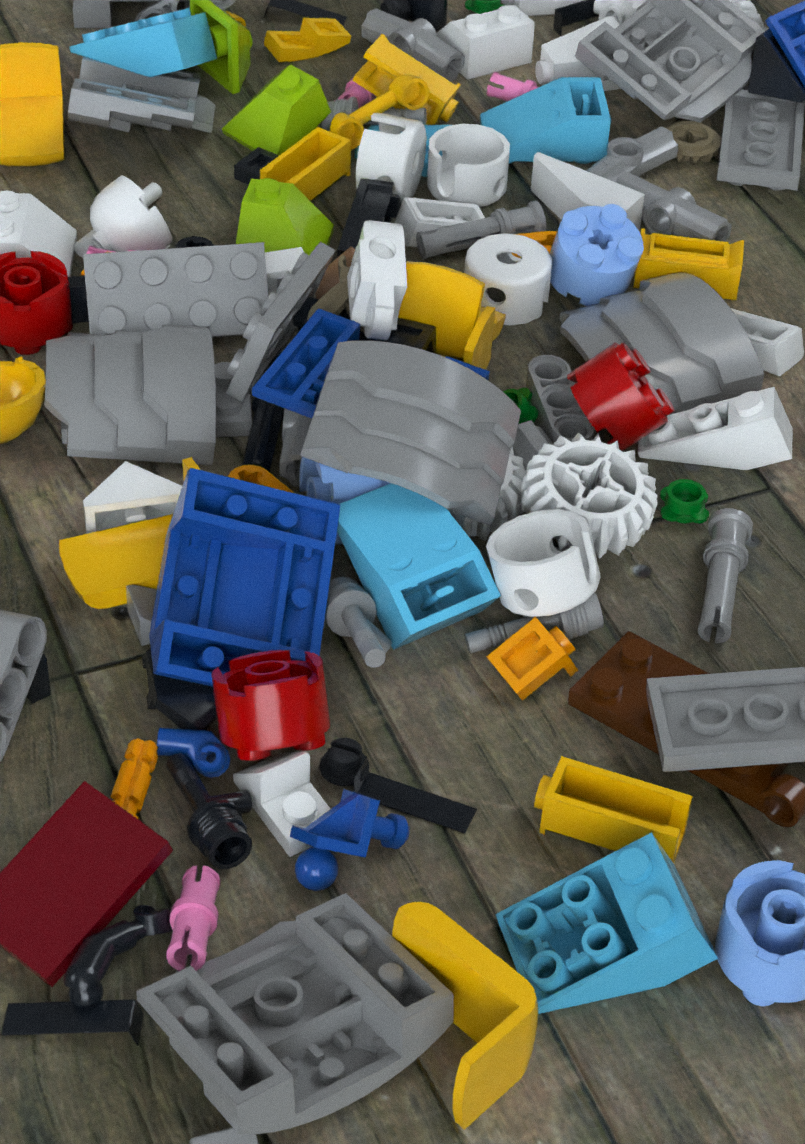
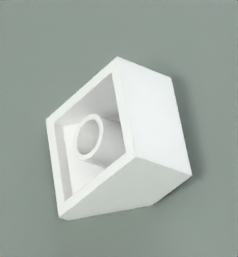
[436,5,535,80]
[0,190,77,277]

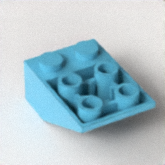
[69,8,217,77]
[480,77,611,164]
[337,483,501,650]
[495,832,718,1014]

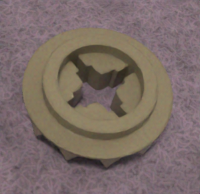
[665,121,721,165]

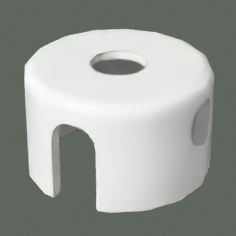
[356,112,427,203]
[427,124,510,207]
[464,233,552,326]
[486,509,601,617]

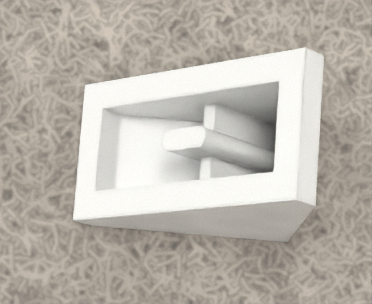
[83,461,182,534]

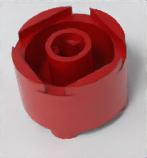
[0,251,73,355]
[567,342,675,451]
[211,650,330,761]

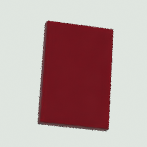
[0,781,173,987]

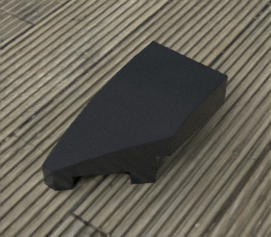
[142,647,217,730]

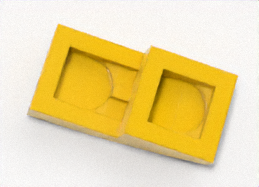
[264,18,351,62]

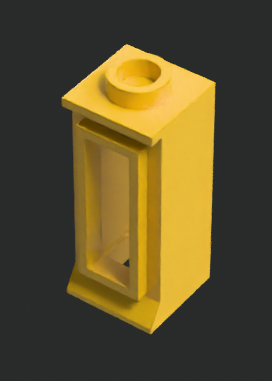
[352,34,461,125]
[260,127,351,201]
[633,228,744,300]
[534,756,693,863]

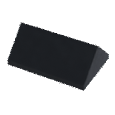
[748,29,805,103]

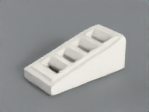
[395,197,485,247]
[731,308,804,376]

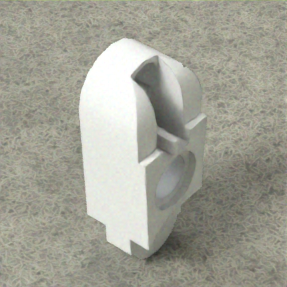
[347,220,407,341]

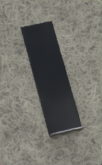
[264,0,347,26]
[553,0,599,36]
[353,756,477,834]
[1,999,144,1046]

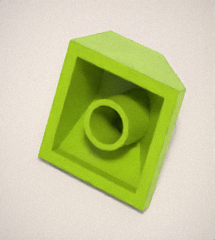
[190,0,253,94]
[222,64,331,155]
[236,178,334,255]

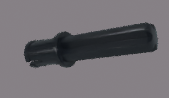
[242,368,285,472]

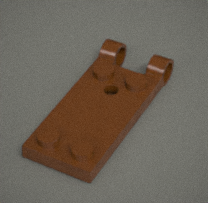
[568,631,805,827]

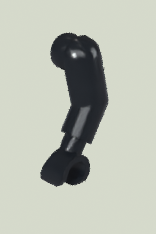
[64,904,173,1007]

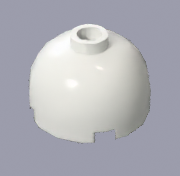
[90,175,173,252]

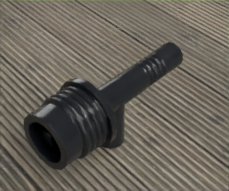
[166,753,252,869]

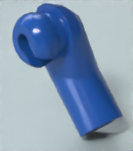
[157,728,230,778]

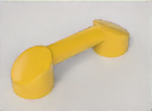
[330,74,429,150]

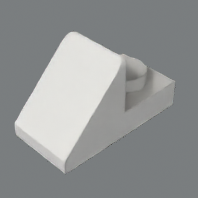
[233,751,330,857]

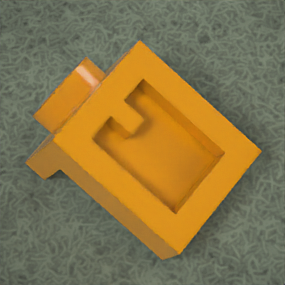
[486,616,579,701]

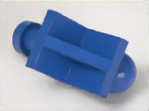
[289,789,410,891]

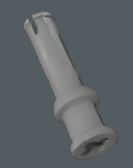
[416,200,546,259]
[698,508,753,643]

